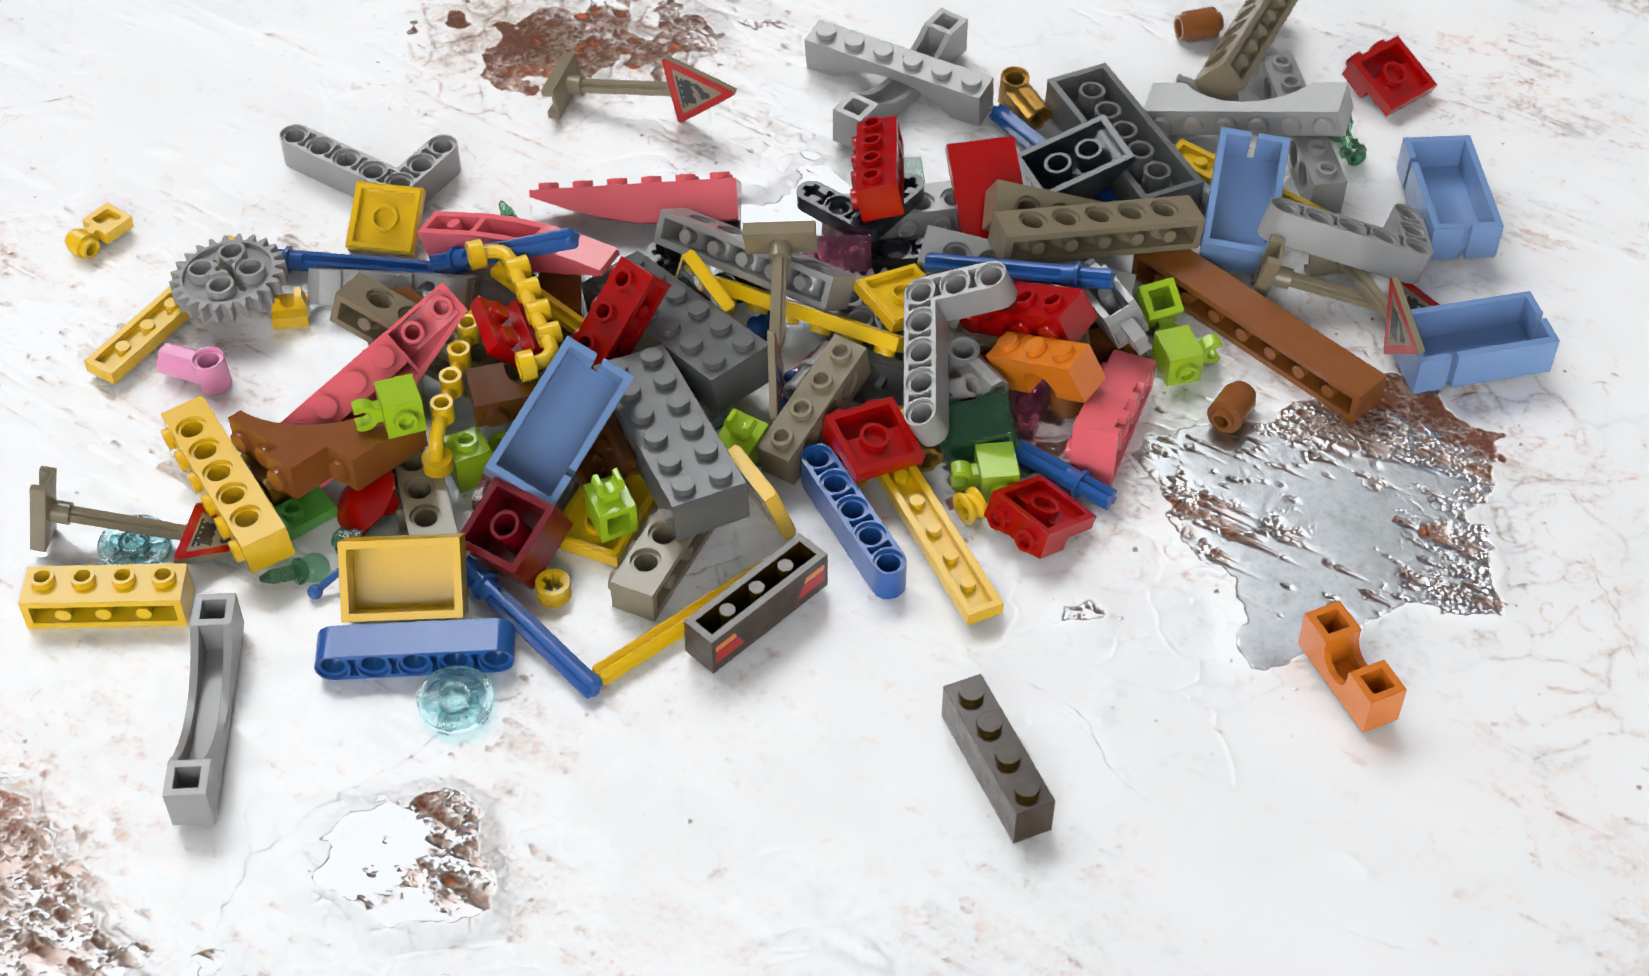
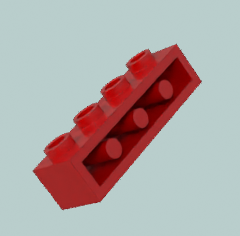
[850,115,904,222]
[572,256,671,369]
[960,281,1098,342]

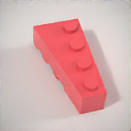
[1064,349,1157,486]

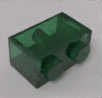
[940,391,1022,464]

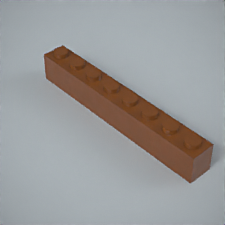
[1131,249,1387,423]

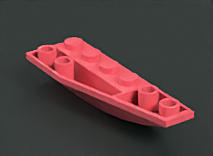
[529,172,741,224]
[417,211,620,277]
[280,282,468,489]

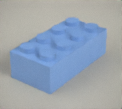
[1198,127,1290,274]
[1396,135,1504,260]
[1392,291,1560,394]
[483,335,634,506]

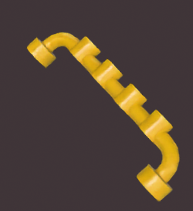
[465,239,563,382]
[421,309,483,478]

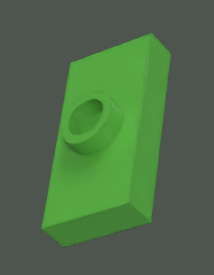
[273,486,338,541]

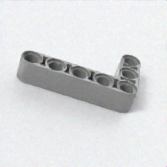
[279,124,461,205]
[1257,197,1433,284]
[904,261,1018,446]

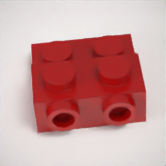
[1342,36,1437,117]
[469,295,559,378]
[820,396,925,483]
[983,474,1097,559]

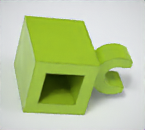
[1133,277,1184,331]
[1151,325,1223,387]
[351,373,427,439]
[718,408,769,465]
[444,426,506,493]
[950,441,1020,503]
[583,468,638,543]

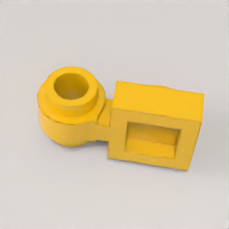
[65,202,134,259]

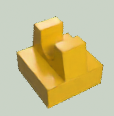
[271,287,310,330]

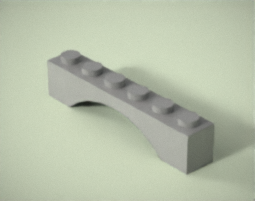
[833,8,968,149]
[804,19,994,127]
[1144,82,1354,136]
[162,593,245,825]

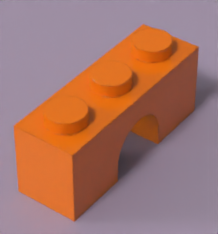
[986,331,1106,403]
[1298,600,1407,733]

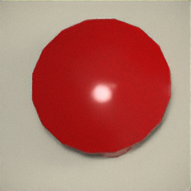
[337,470,400,537]

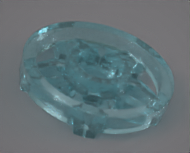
[97,514,173,565]
[416,666,494,735]

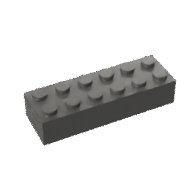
[1045,63,1204,210]
[581,250,769,414]
[593,344,750,541]

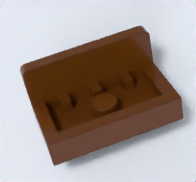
[576,413,637,487]

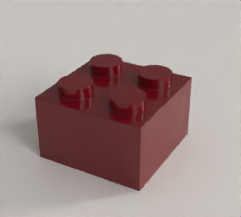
[460,477,573,591]

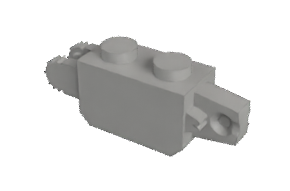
[1082,258,1152,356]

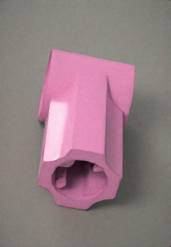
[155,343,232,396]

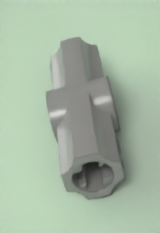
[948,324,1010,408]

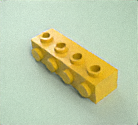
[18,563,195,629]

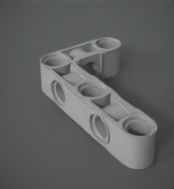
[308,268,482,314]

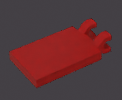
[945,136,1023,239]

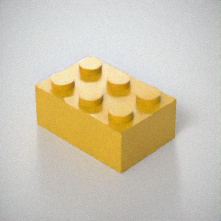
[337,533,469,623]

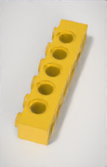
[160,395,296,575]

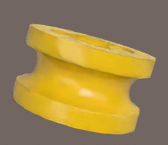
[953,486,987,525]
[535,568,572,608]

